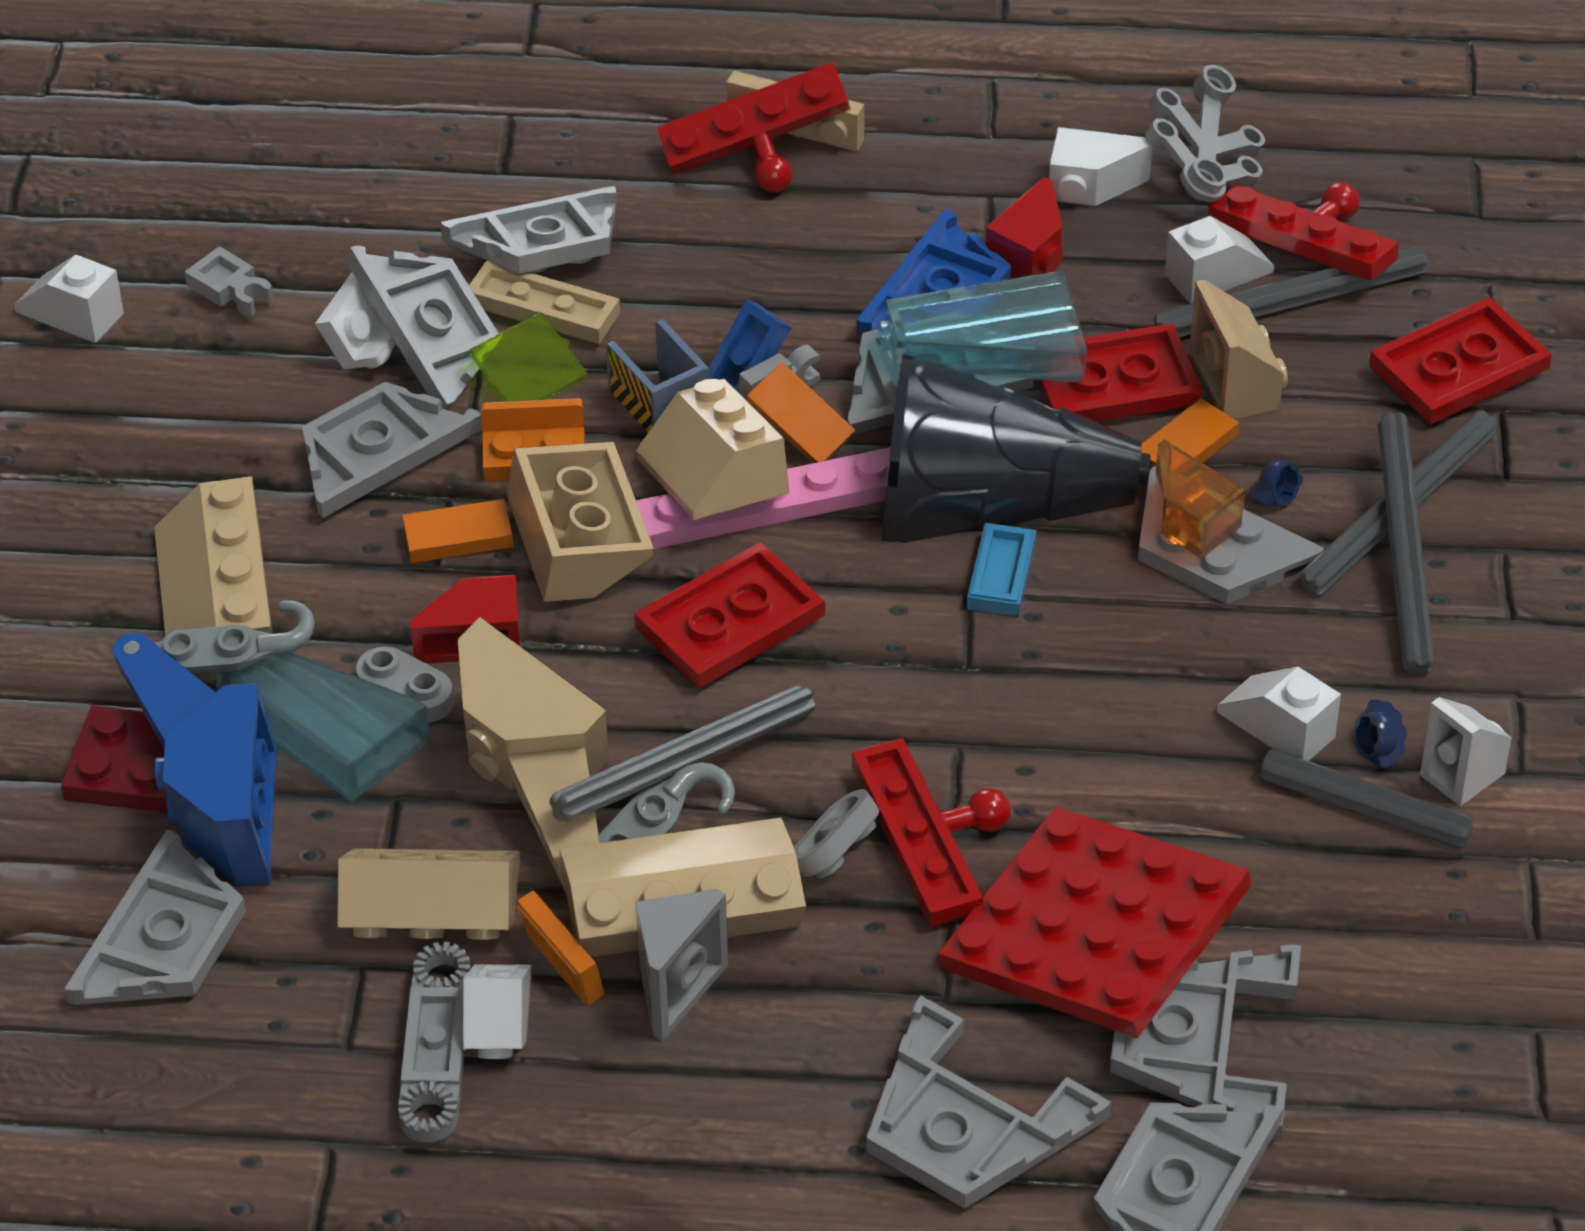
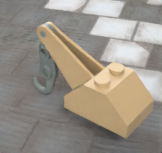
[458,617,735,893]

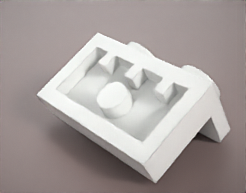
[315,272,396,369]

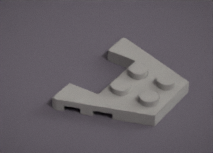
[1110,944,1301,1140]
[866,996,1111,1209]

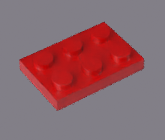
[1369,297,1552,425]
[1029,323,1202,422]
[634,542,825,689]

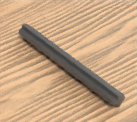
[1154,246,1428,338]
[1299,410,1498,597]
[1377,411,1435,675]
[549,685,816,822]

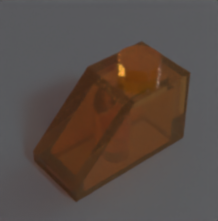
[1155,439,1245,559]

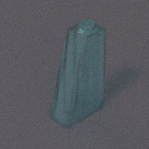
[878,271,1087,382]
[214,652,431,803]

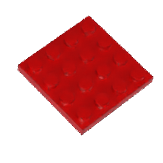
[938,806,1251,1039]

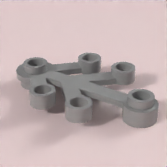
[1145,65,1265,202]

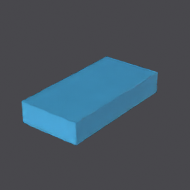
[967,523,1036,617]

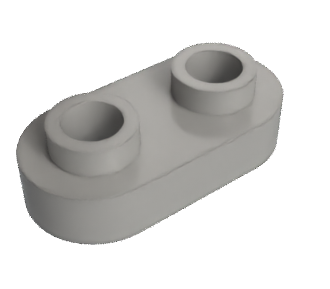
[356,646,454,723]
[794,789,879,879]

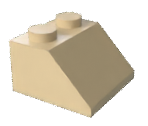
[1189,279,1288,419]

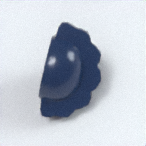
[1248,459,1303,507]
[1354,699,1407,770]

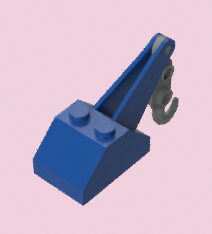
[113,600,315,886]

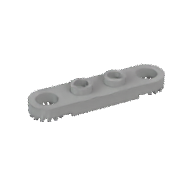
[398,942,471,1143]

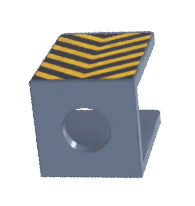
[606,319,709,433]

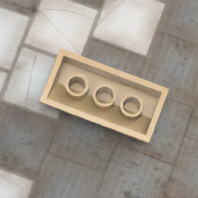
[154,476,277,680]
[559,818,806,957]

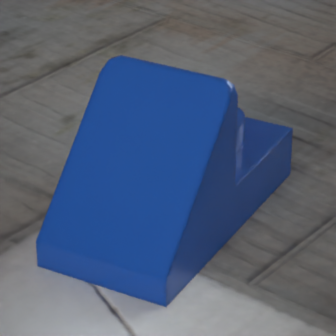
[709,300,792,394]

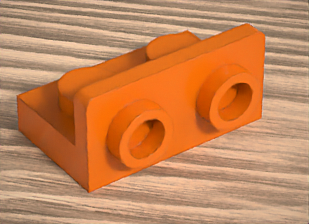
[481,398,585,482]

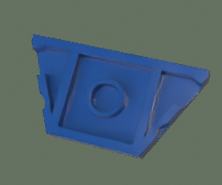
[856,208,1011,336]

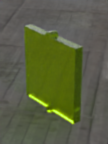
[469,312,588,402]

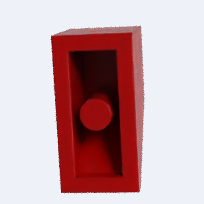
[986,177,1064,288]
[410,575,520,664]

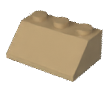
[636,379,790,520]
[506,442,654,602]
[338,848,520,939]

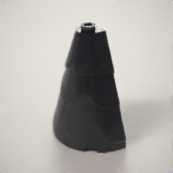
[882,355,1151,543]

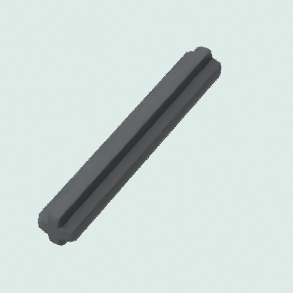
[1260,750,1473,848]

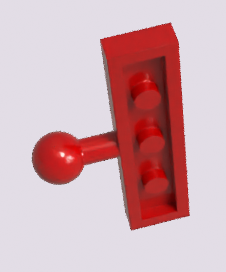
[656,61,851,193]
[1209,182,1399,281]
[851,738,1011,927]

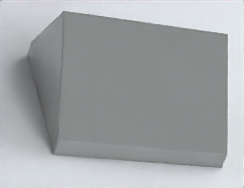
[635,889,728,1042]

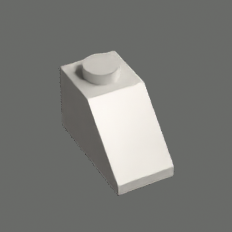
[1049,127,1152,206]
[1165,216,1274,304]
[14,255,124,343]
[1217,667,1341,761]
[1420,697,1512,807]
[463,964,531,1059]

